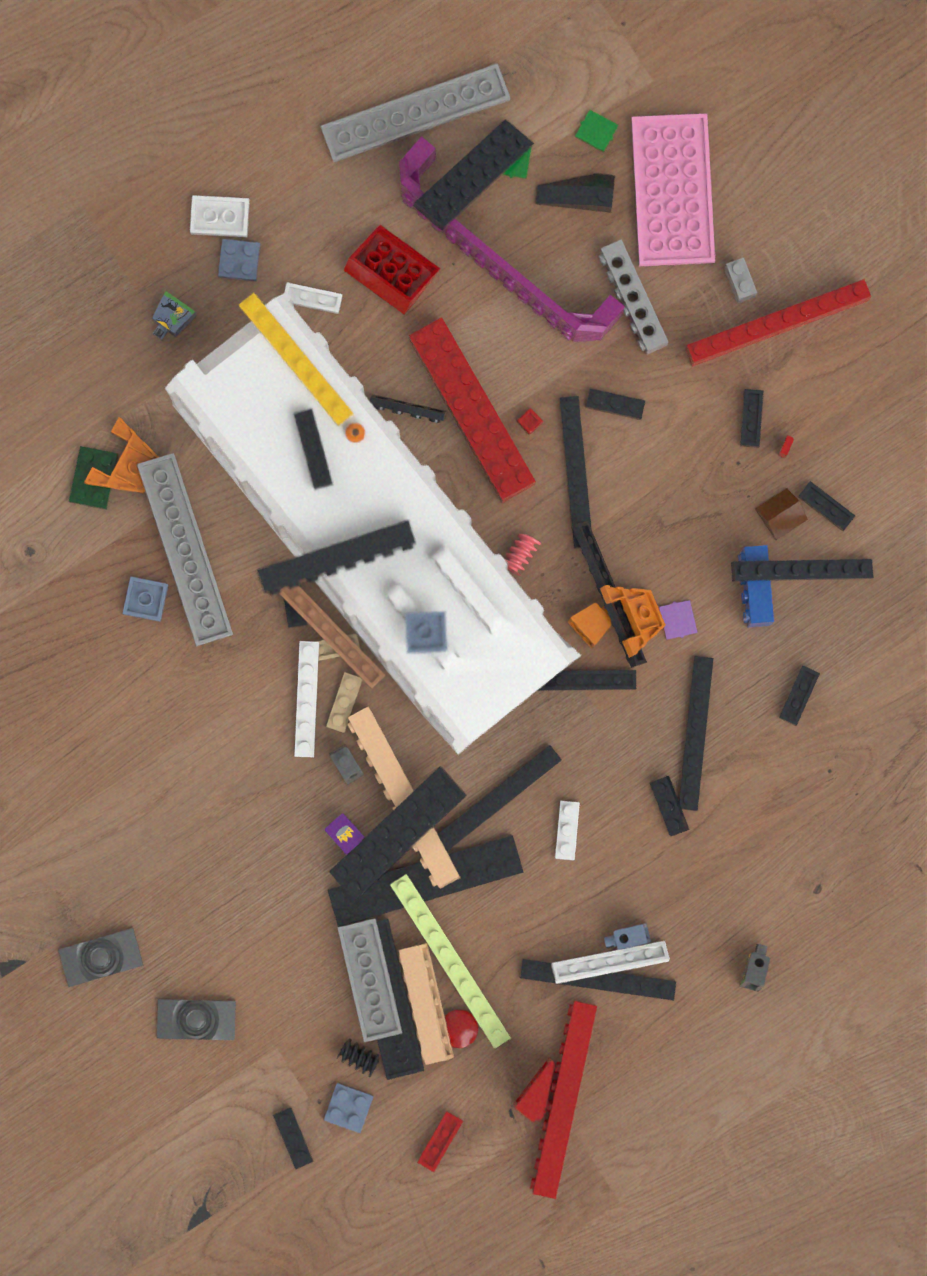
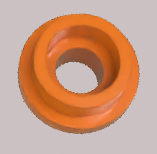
[345,423,365,443]

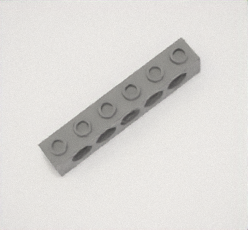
[598,239,668,355]

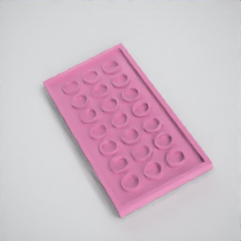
[631,114,715,266]

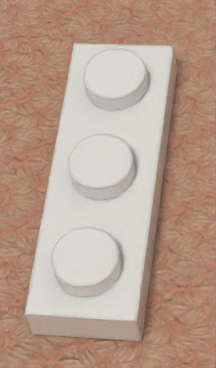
[285,283,343,314]
[555,801,580,860]

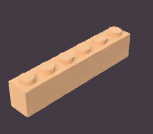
[399,943,454,1065]

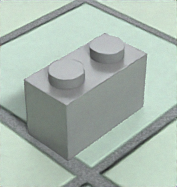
[724,258,757,304]

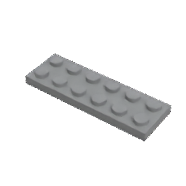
[338,919,402,1042]

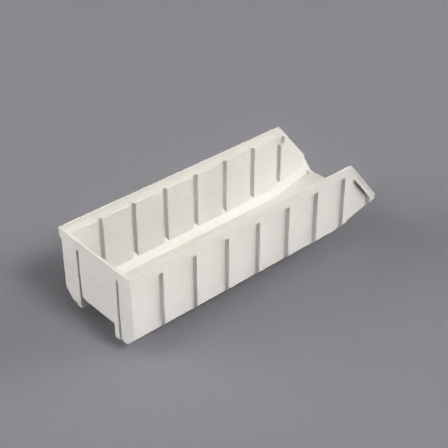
[165,292,581,754]

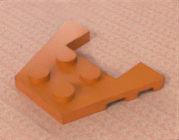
[84,417,159,494]
[600,585,666,658]

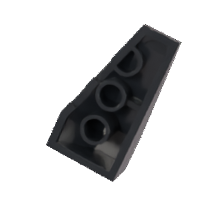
[536,173,615,213]

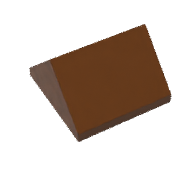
[755,488,808,540]

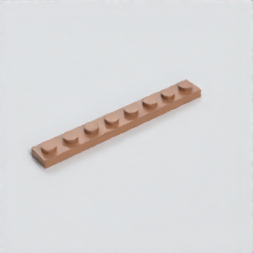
[279,587,386,689]

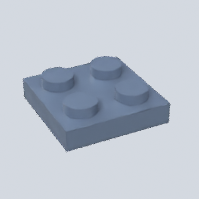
[218,239,260,281]
[123,576,169,622]
[405,611,447,654]
[324,1083,374,1133]

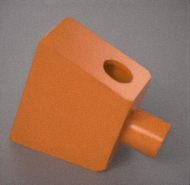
[567,603,612,649]

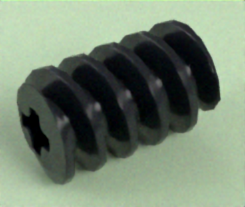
[336,1039,379,1078]

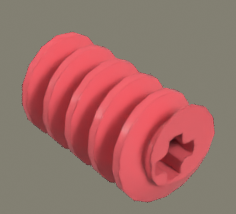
[504,534,541,576]

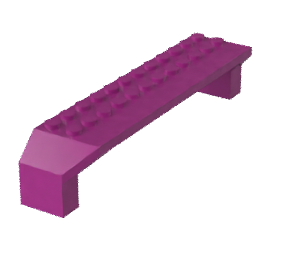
[399,136,625,342]

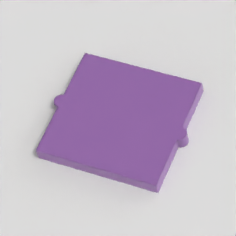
[659,600,697,640]

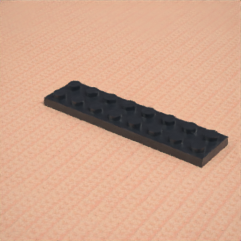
[413,119,534,230]
[329,766,467,900]
[377,919,425,1080]

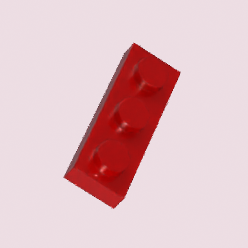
[417,1111,463,1172]

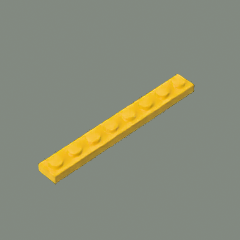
[239,293,354,427]

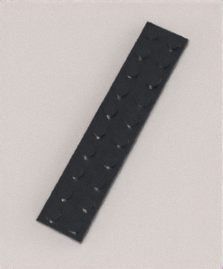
[328,835,524,927]

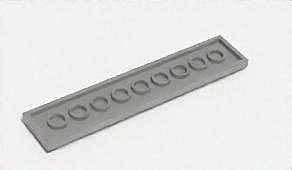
[321,63,510,163]
[137,453,233,647]

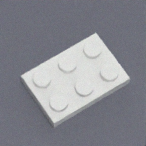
[190,196,249,237]

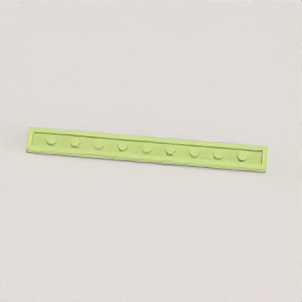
[390,874,511,1049]

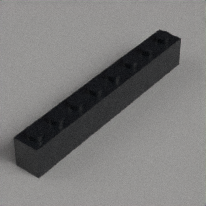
[257,520,417,596]

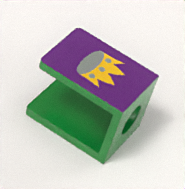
[325,813,365,855]

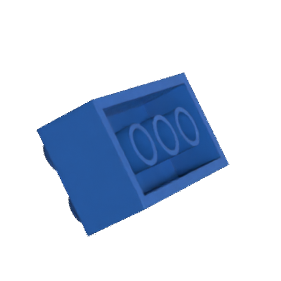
[738,545,774,628]

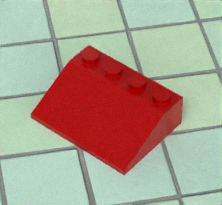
[343,225,441,315]
[513,1057,554,1123]

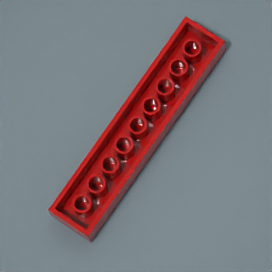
[409,317,536,503]

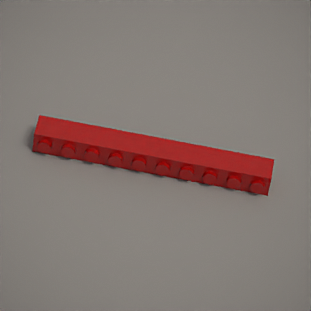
[685,279,871,367]
[530,1001,597,1199]

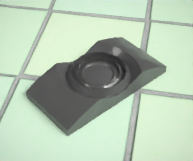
[58,928,144,987]
[157,999,236,1040]

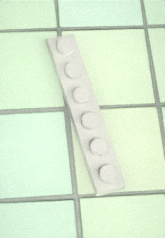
[295,641,319,757]
[551,941,670,984]

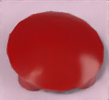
[444,1009,478,1048]

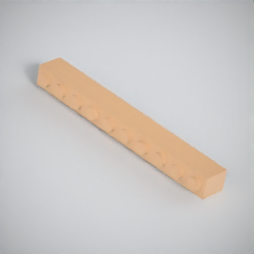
[348,707,461,888]

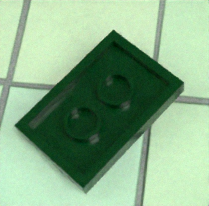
[69,446,118,510]

